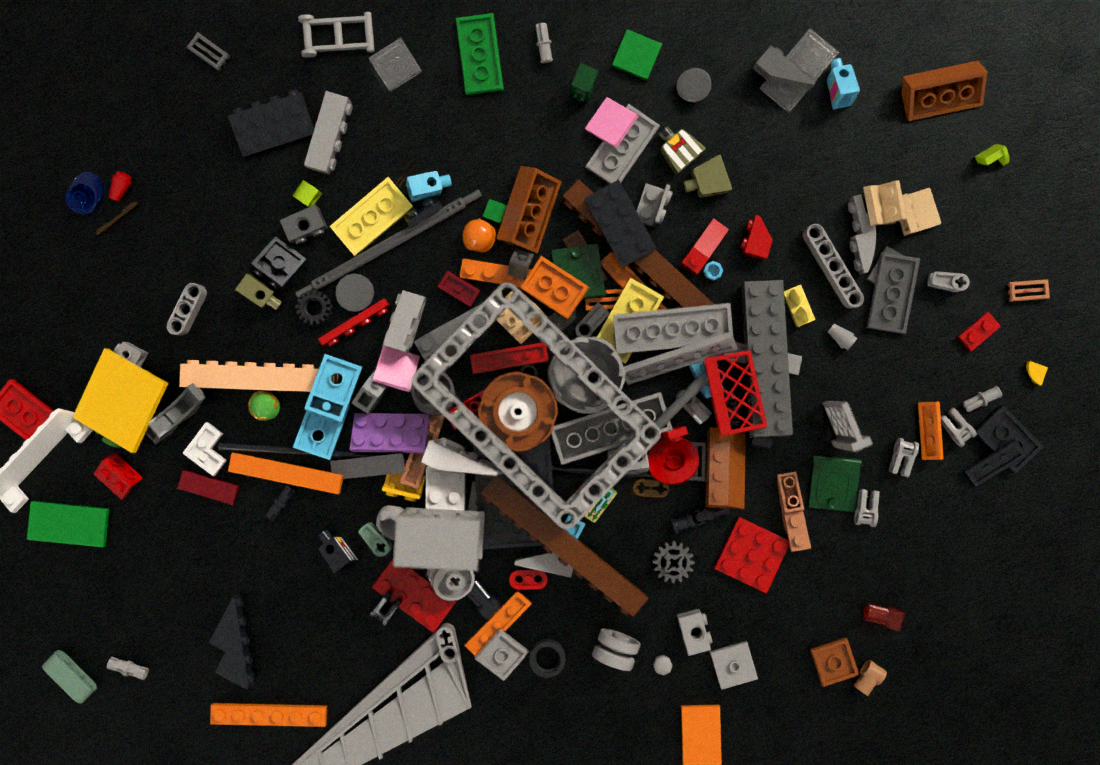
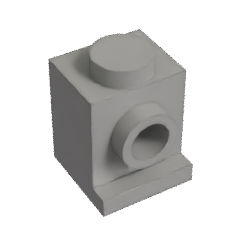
[114,342,148,367]

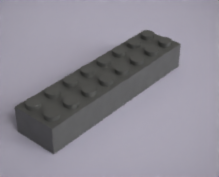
[741,280,793,438]

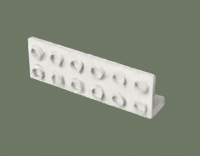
[0,408,93,513]

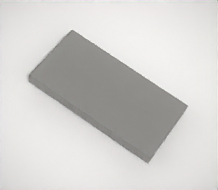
[585,104,660,184]

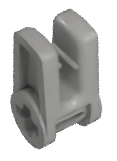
[927,272,970,292]
[941,408,977,447]
[889,438,919,477]
[854,489,879,527]

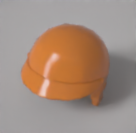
[462,219,496,252]

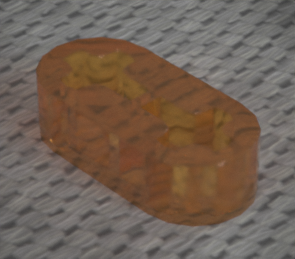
[632,478,669,498]

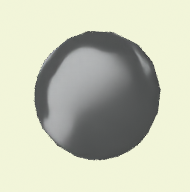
[676,68,712,103]

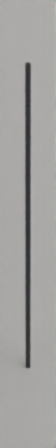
[218,442,706,483]

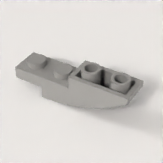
[848,195,876,275]

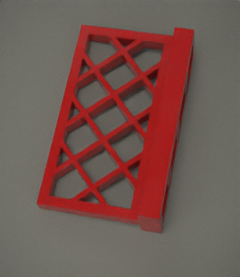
[703,350,767,437]

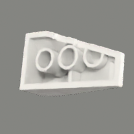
[422,438,504,476]

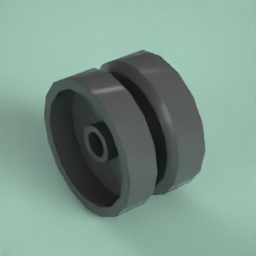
[411,373,455,416]

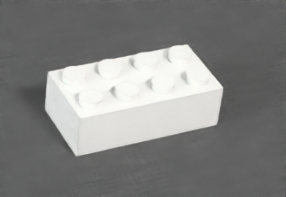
[426,467,466,510]

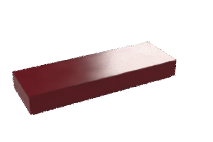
[177,470,239,505]

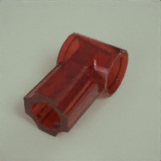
[863,603,905,631]

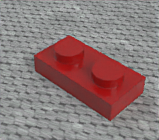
[957,312,1001,351]
[660,426,688,442]

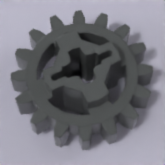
[652,540,695,583]

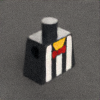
[318,530,360,573]

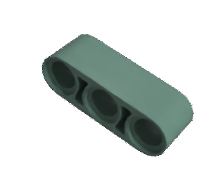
[42,650,97,704]

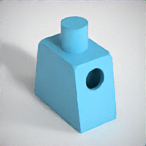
[406,171,452,203]

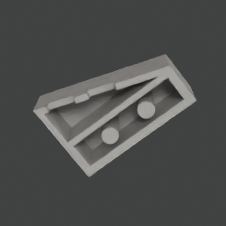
[383,290,427,353]

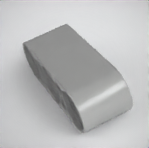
[167,283,207,336]

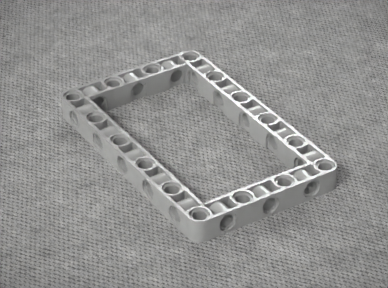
[412,283,661,529]

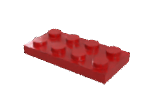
[372,558,457,633]

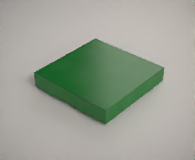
[612,29,662,81]

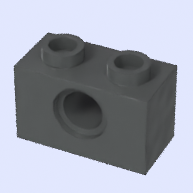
[280,205,328,245]

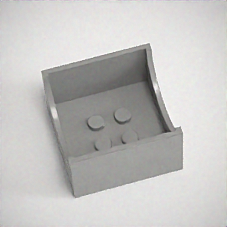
[394,507,485,571]

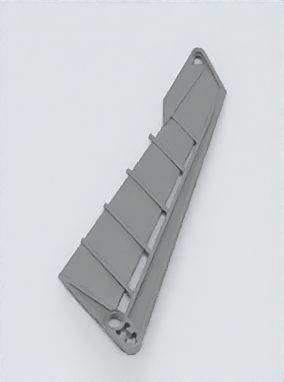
[292,623,472,765]

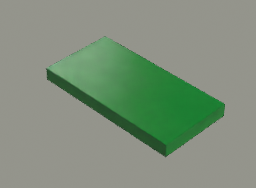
[456,13,504,95]
[27,501,109,547]

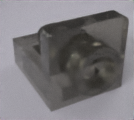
[548,310,577,332]

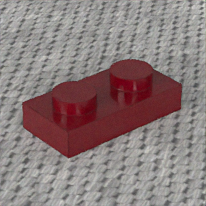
[438,270,480,307]

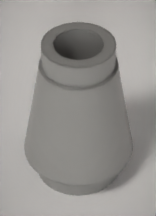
[827,324,857,350]

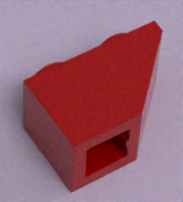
[741,215,773,260]

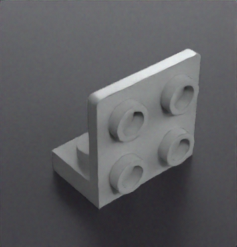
[637,184,672,228]

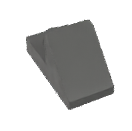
[508,248,534,280]

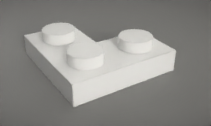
[183,422,227,476]

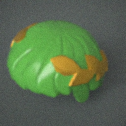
[248,390,280,421]

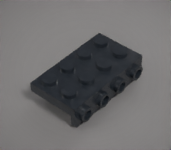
[228,89,315,157]

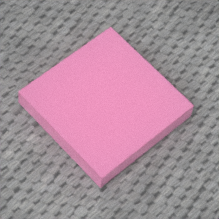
[585,97,638,148]
[372,345,420,392]

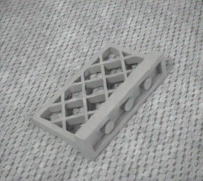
[823,401,872,452]

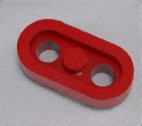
[509,569,548,590]

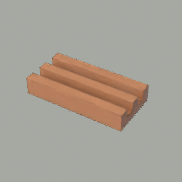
[1007,279,1050,302]

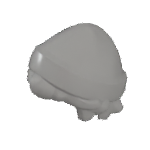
[376,506,404,540]

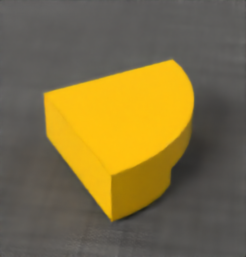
[1026,361,1048,386]

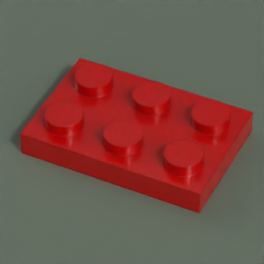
[0,379,53,440]

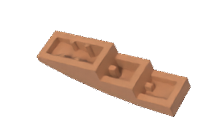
[400,415,445,489]

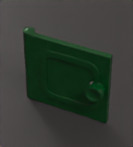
[551,244,607,299]
[808,455,862,512]

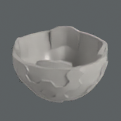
[548,336,626,414]

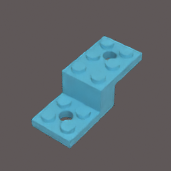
[293,354,362,460]

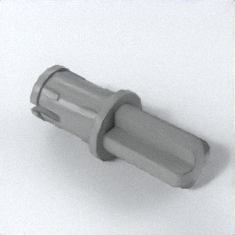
[536,23,553,63]
[963,386,1002,412]

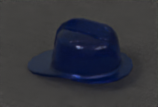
[65,172,104,215]

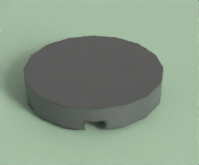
[336,274,375,312]

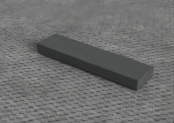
[330,453,405,479]

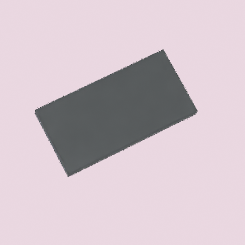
[866,252,920,334]

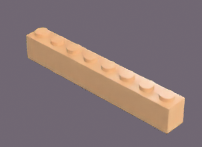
[180,360,338,392]

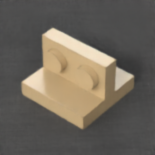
[863,181,906,226]

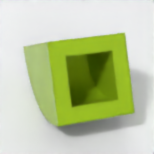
[292,180,322,207]

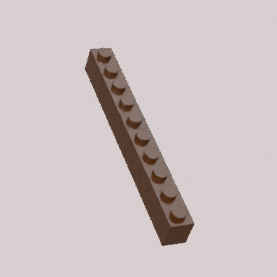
[563,179,714,308]
[481,475,648,617]

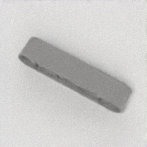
[803,224,864,309]

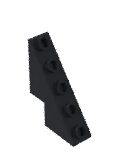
[209,594,255,689]

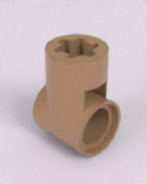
[854,660,887,696]

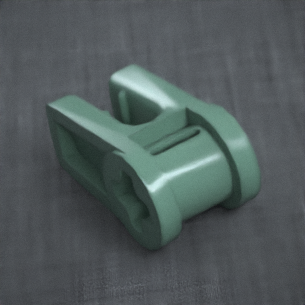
[358,522,392,557]

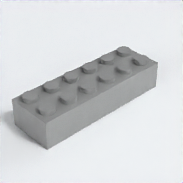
[551,392,672,465]

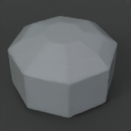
[653,655,672,675]

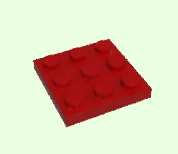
[714,516,789,593]

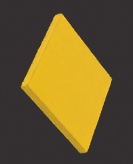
[73,348,168,453]

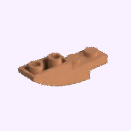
[777,472,811,552]

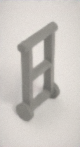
[298,12,374,57]

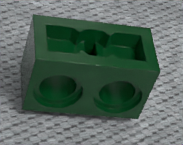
[571,63,599,102]

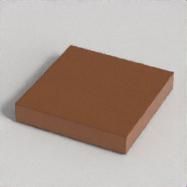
[810,637,859,687]

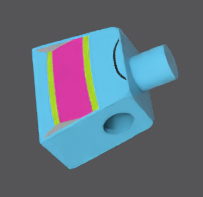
[827,58,860,109]

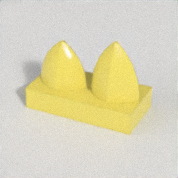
[784,285,815,327]

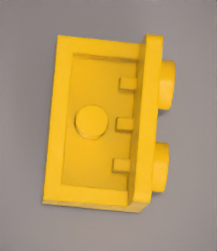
[382,473,426,502]

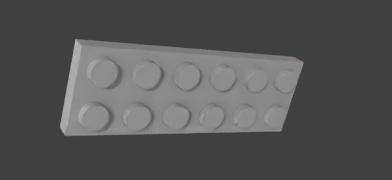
[613,303,733,354]

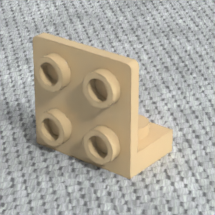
[899,188,941,236]
[496,287,548,344]

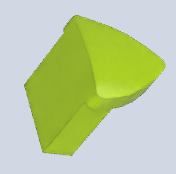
[975,144,1009,166]

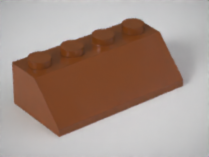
[902,61,988,121]
[496,166,562,254]
[705,427,746,509]

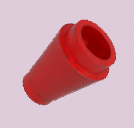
[108,171,132,201]

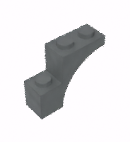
[145,383,206,445]

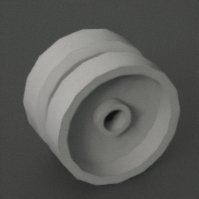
[427,568,475,601]
[592,628,641,671]

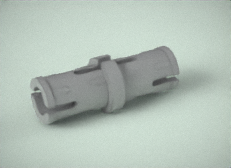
[107,657,149,680]

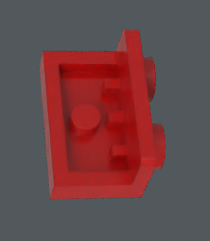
[94,453,142,500]

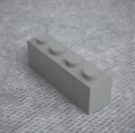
[304,91,353,175]

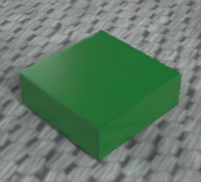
[482,199,507,224]

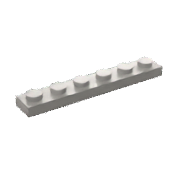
[624,332,737,385]

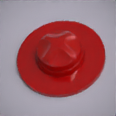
[648,438,699,485]

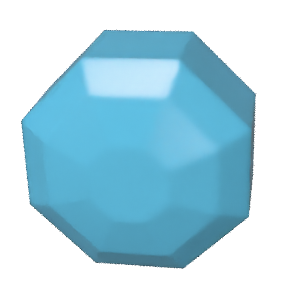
[703,261,723,281]

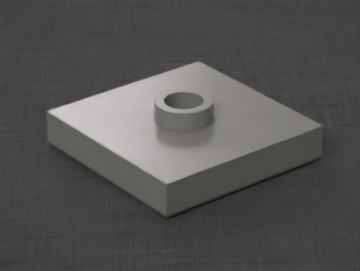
[474,628,529,681]
[710,641,758,690]

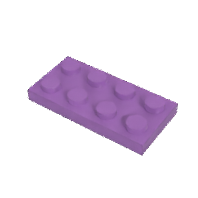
[350,413,431,453]

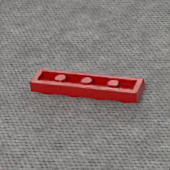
[318,299,390,347]
[470,342,549,374]

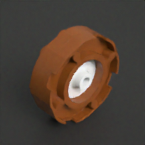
[478,371,558,451]

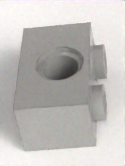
[677,609,713,656]

